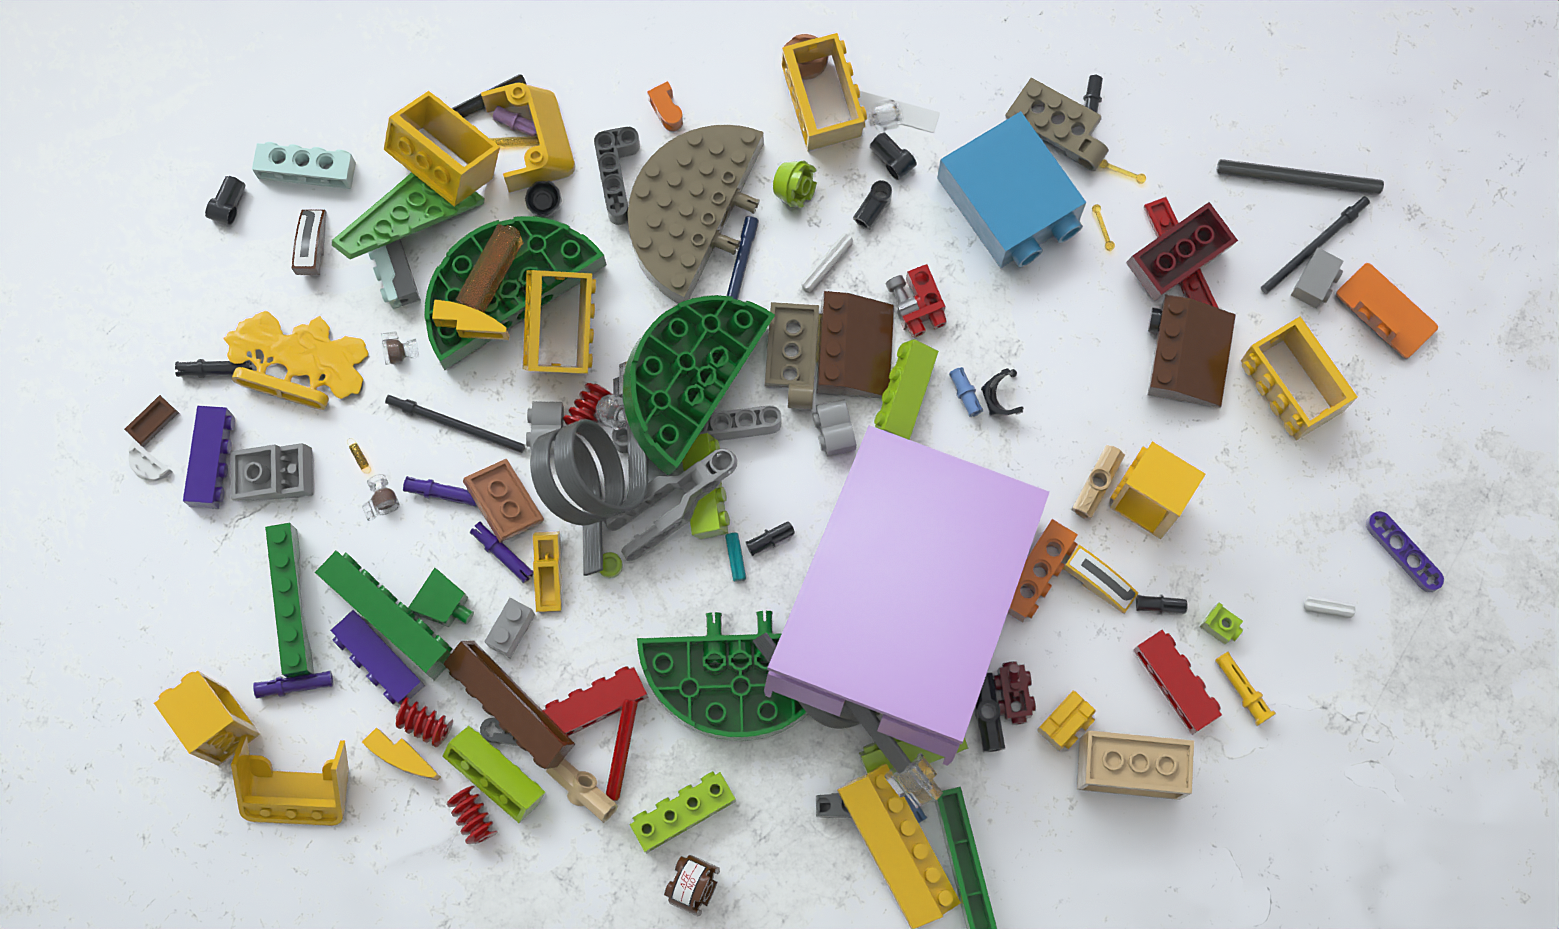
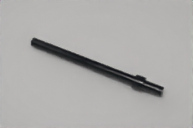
[1261,196,1370,294]
[385,394,525,453]

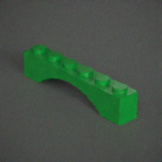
[265,522,314,678]

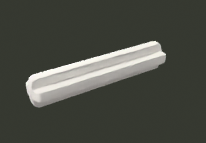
[801,233,853,293]

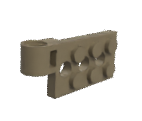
[1005,77,1109,171]
[765,302,819,410]

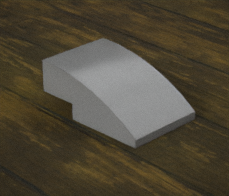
[230,443,313,500]

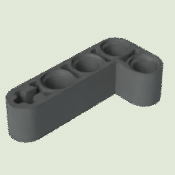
[594,126,640,225]

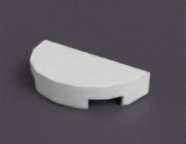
[128,441,173,481]

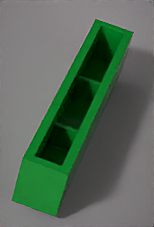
[933,786,997,929]

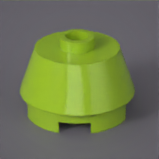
[773,160,817,208]

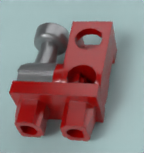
[885,264,947,338]

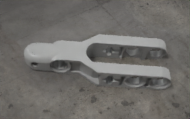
[603,449,738,561]

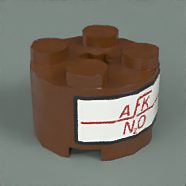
[664,855,720,917]

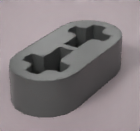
[480,718,518,746]

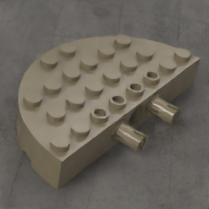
[628,124,764,304]

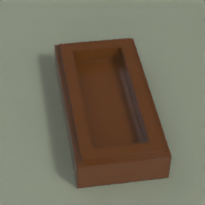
[124,395,179,447]

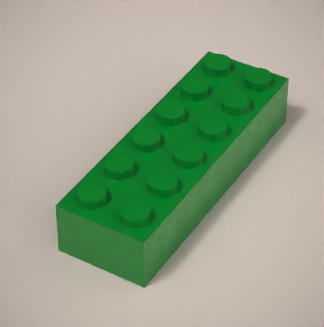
[314,550,453,681]

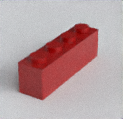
[1133,629,1222,735]
[543,666,649,736]

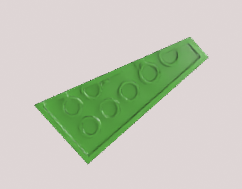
[332,172,485,260]

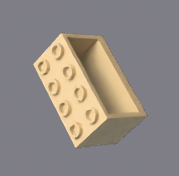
[1077,731,1194,800]

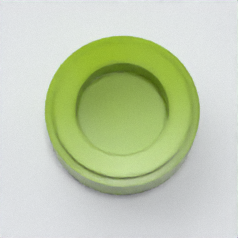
[599,552,623,578]

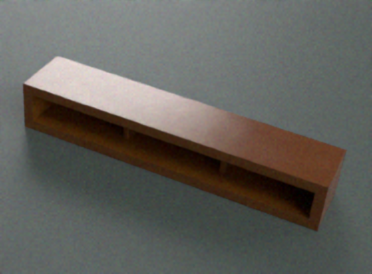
[443,641,575,769]

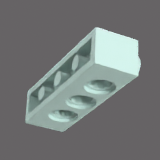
[252,142,356,189]

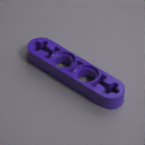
[1366,511,1444,592]

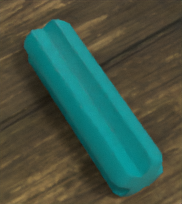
[725,532,746,582]

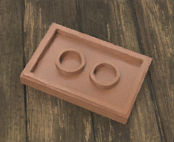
[463,458,544,543]

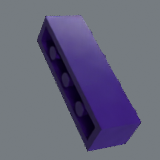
[183,405,235,509]
[330,610,425,705]

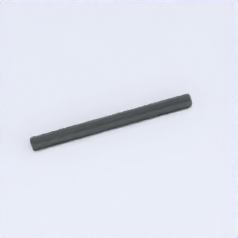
[1217,159,1384,194]

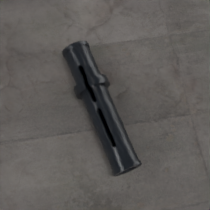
[175,359,252,378]

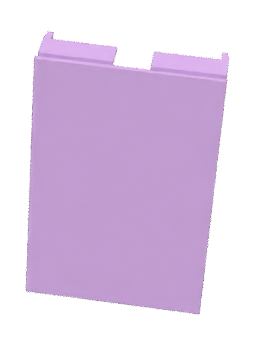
[764,425,1050,766]

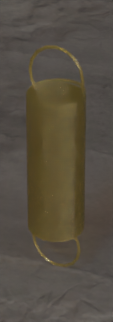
[347,438,371,473]

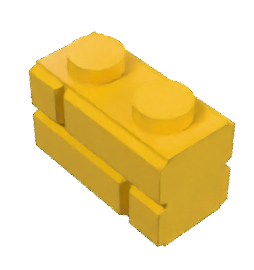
[1037,690,1096,751]

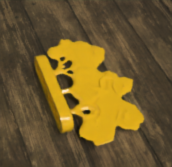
[223,310,369,410]

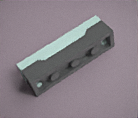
[360,215,421,309]

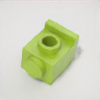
[1200,602,1243,644]

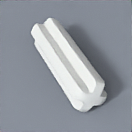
[1304,596,1356,618]

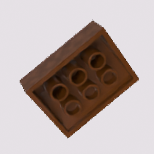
[816,291,894,398]
[1147,294,1236,408]

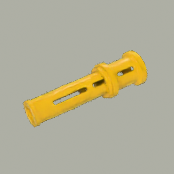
[1215,651,1276,726]

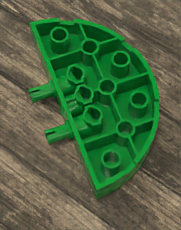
[637,610,808,741]

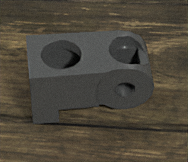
[816,793,852,818]

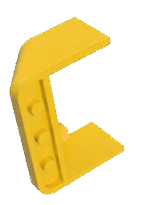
[481,83,575,193]
[231,736,349,826]

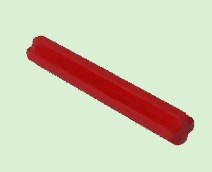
[606,699,638,801]

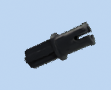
[1083,74,1103,113]
[745,521,795,556]
[1136,594,1188,615]

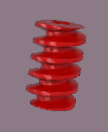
[563,383,614,436]
[395,697,453,747]
[447,786,498,844]

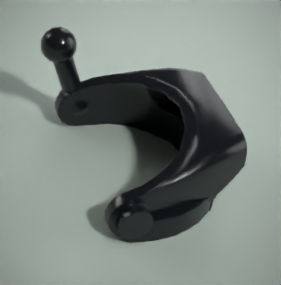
[981,368,1024,416]

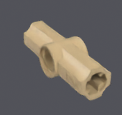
[1071,445,1125,520]
[546,759,618,823]

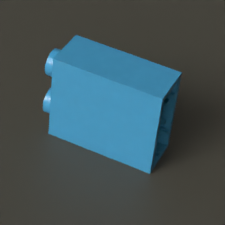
[937,111,1087,269]

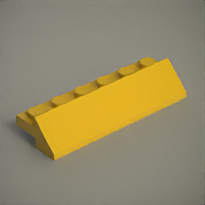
[837,764,961,929]

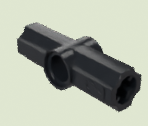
[975,672,1005,753]

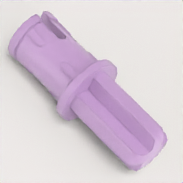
[493,106,537,137]

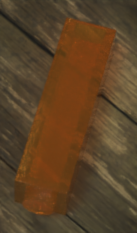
[456,224,523,313]

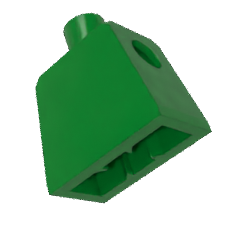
[408,567,474,627]

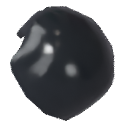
[525,180,562,217]

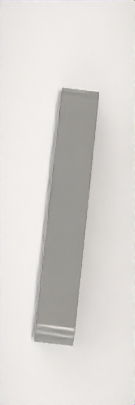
[611,405,782,453]

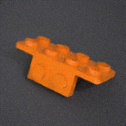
[1336,263,1438,359]

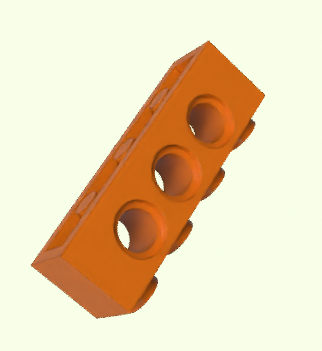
[1008,519,1078,622]

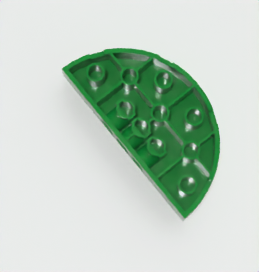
[424,216,607,371]
[623,295,775,476]

